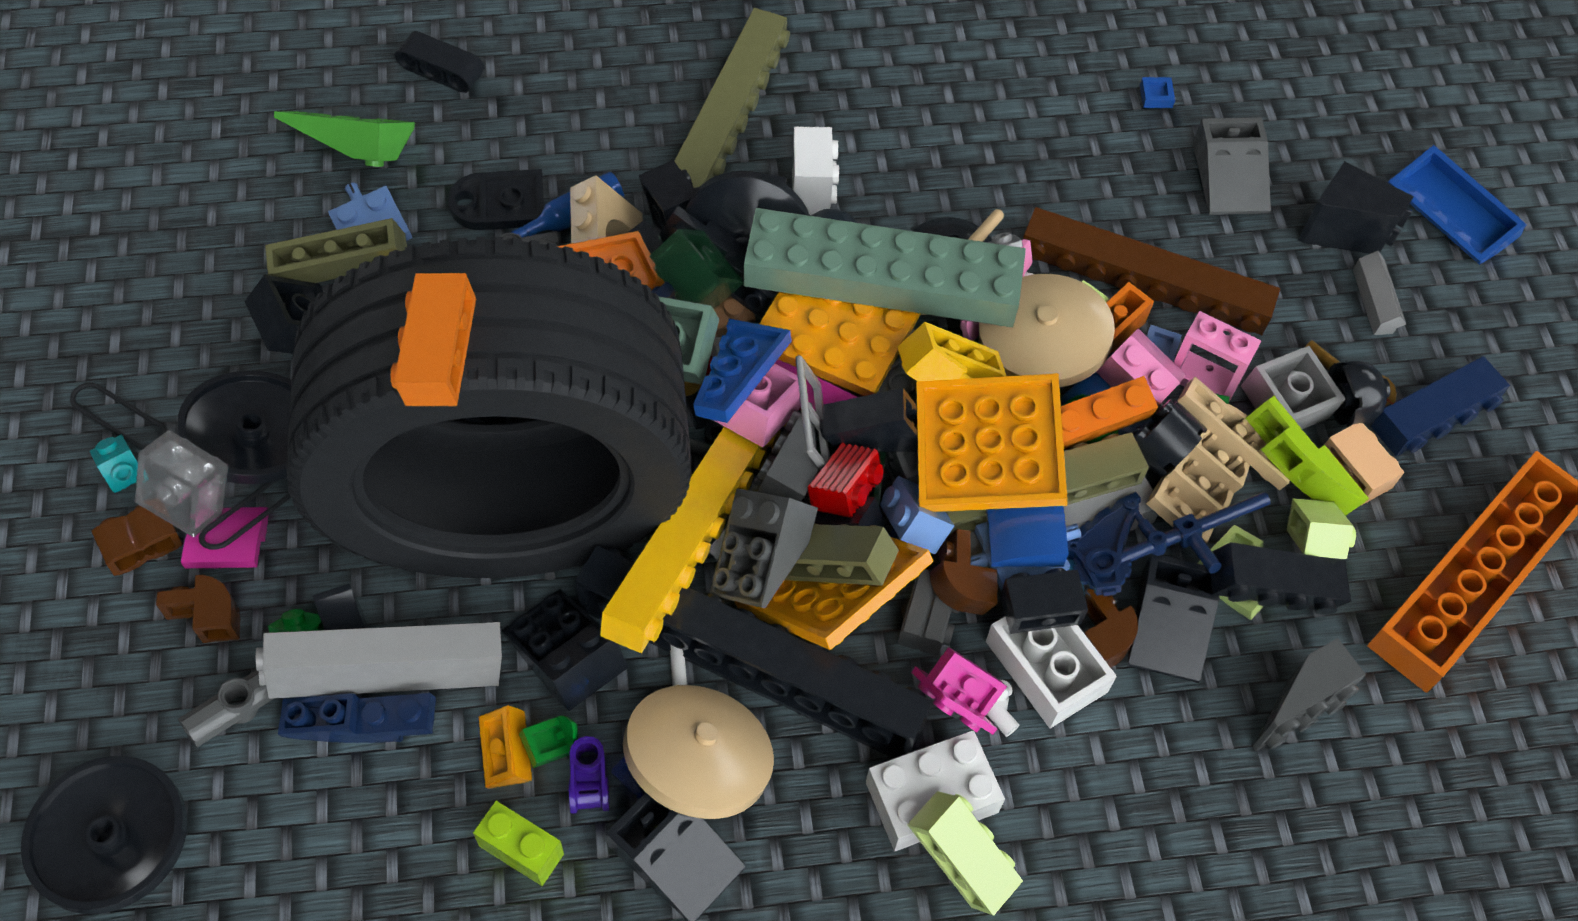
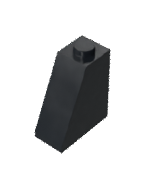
[820,388,918,452]

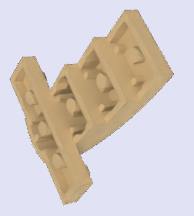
[1146,377,1290,543]

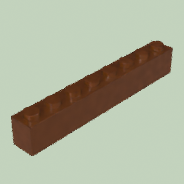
[1023,207,1281,335]

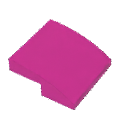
[181,507,269,569]

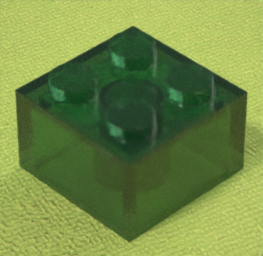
[649,229,744,309]

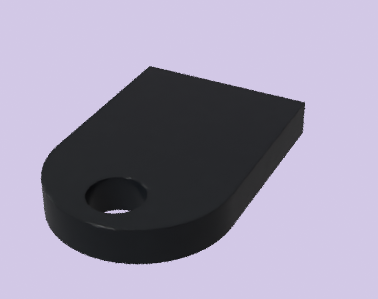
[448,169,544,230]

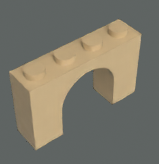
[570,175,643,244]

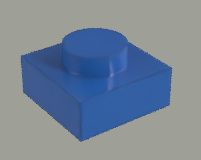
[1140,77,1175,108]

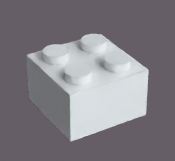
[792,127,839,215]

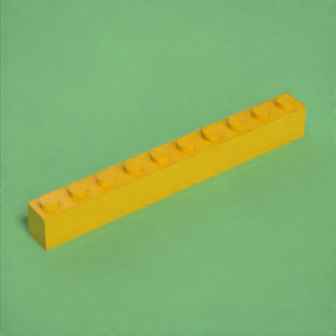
[600,422,788,654]

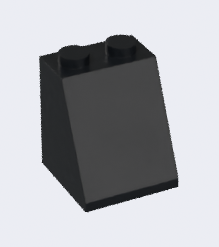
[1298,161,1414,254]

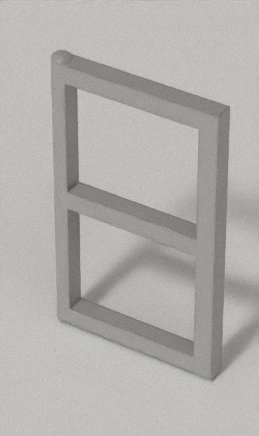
[796,355,830,470]

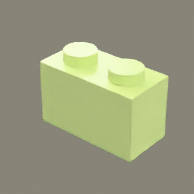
[1287,498,1356,559]

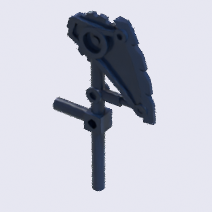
[1067,492,1271,596]

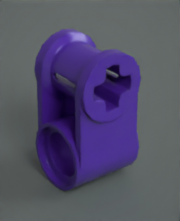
[569,736,610,814]

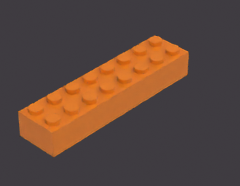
[1367,450,1578,693]

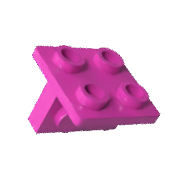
[911,647,1007,735]

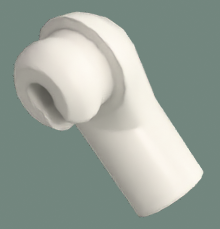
[987,680,1019,737]

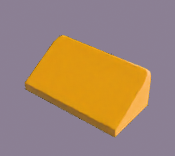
[478,705,532,789]

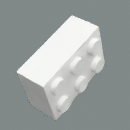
[986,616,1117,728]
[866,730,1005,852]

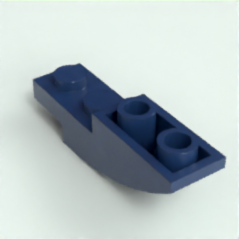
[278,693,436,743]

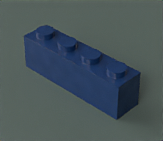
[1371,356,1510,457]

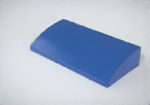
[1388,145,1527,265]
[986,506,1069,567]

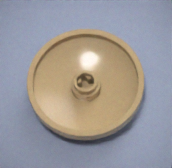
[979,274,1115,387]
[623,685,774,819]

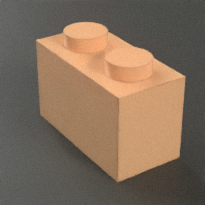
[1325,423,1404,506]

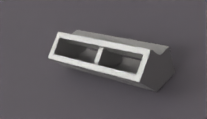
[1353,251,1406,335]

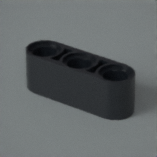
[395,31,485,93]

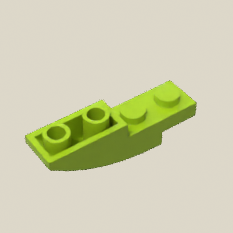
[1245,396,1369,516]

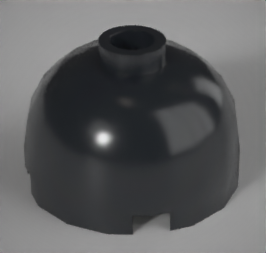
[1328,361,1391,428]

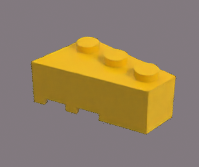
[897,322,1006,382]

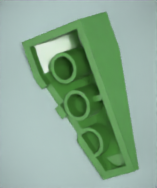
[274,111,415,167]

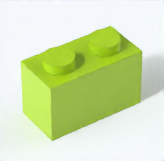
[473,801,564,886]

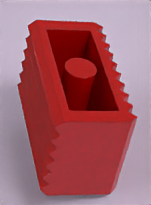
[807,443,884,518]

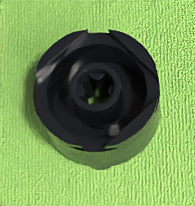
[1132,399,1207,478]

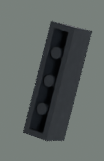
[1210,542,1351,615]

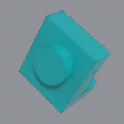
[90,434,145,493]

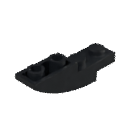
[659,206,779,319]

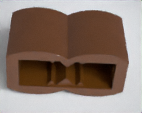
[91,500,183,576]

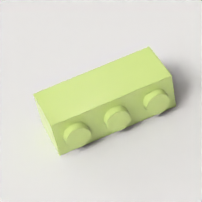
[907,791,1023,916]

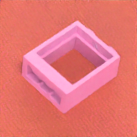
[1174,311,1261,402]

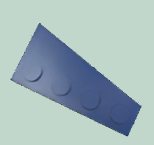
[693,319,792,423]

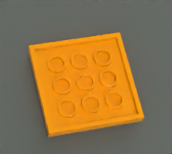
[759,292,921,396]
[916,373,1067,512]
[735,537,933,650]

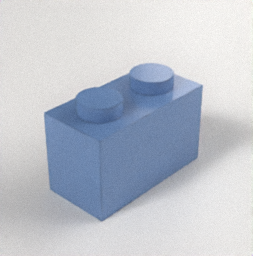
[880,476,954,554]

